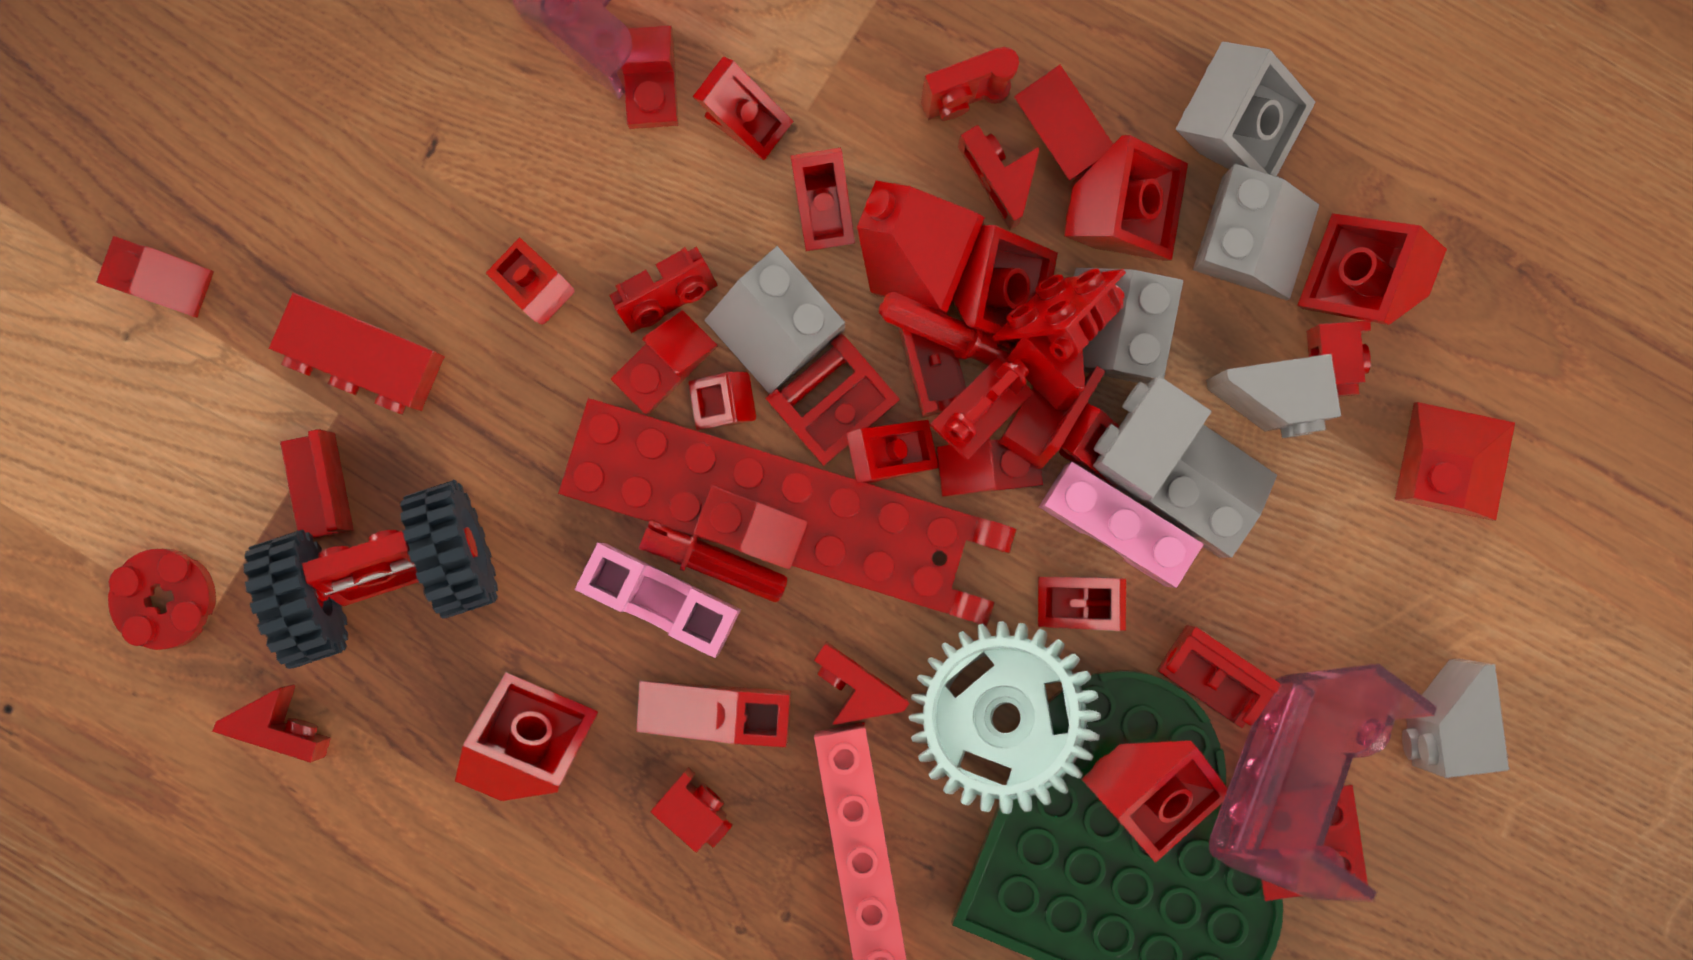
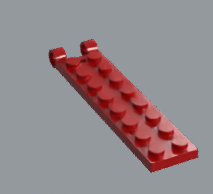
[558,398,1017,626]

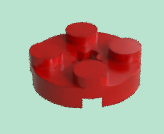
[108,548,216,650]

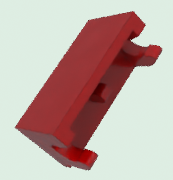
[1013,64,1113,181]
[898,311,967,418]
[1156,625,1282,728]

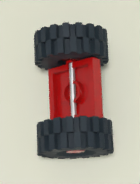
[243,480,498,669]

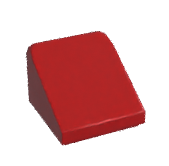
[688,372,756,430]

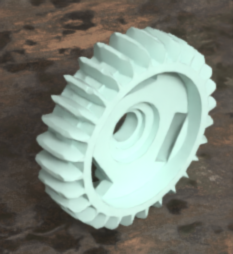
[909,621,1101,814]

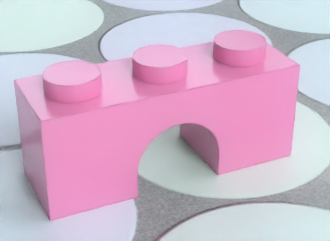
[1039,462,1204,588]
[575,543,741,658]

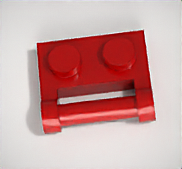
[921,47,1019,121]
[765,333,900,466]

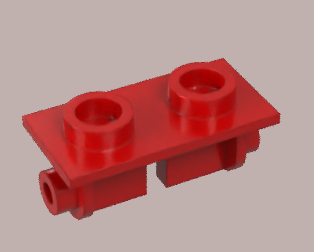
[609,246,718,334]
[930,358,1034,460]

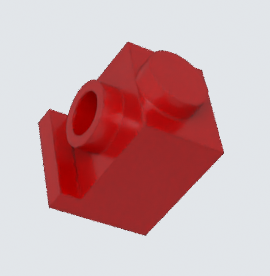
[1306,321,1371,397]
[650,767,733,853]

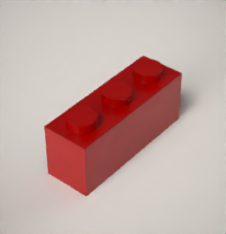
[268,292,445,415]

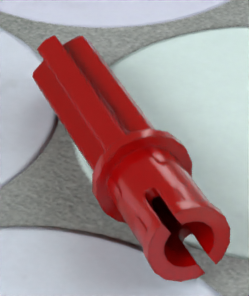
[879,292,1014,366]
[639,519,788,602]

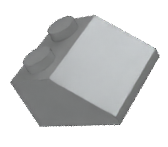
[1175,42,1316,176]
[1193,164,1319,301]
[704,246,845,394]
[1074,268,1184,385]
[1206,354,1341,438]
[1093,376,1212,502]
[1139,424,1277,558]
[1402,659,1509,778]

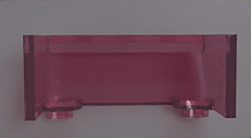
[1209,664,1437,902]

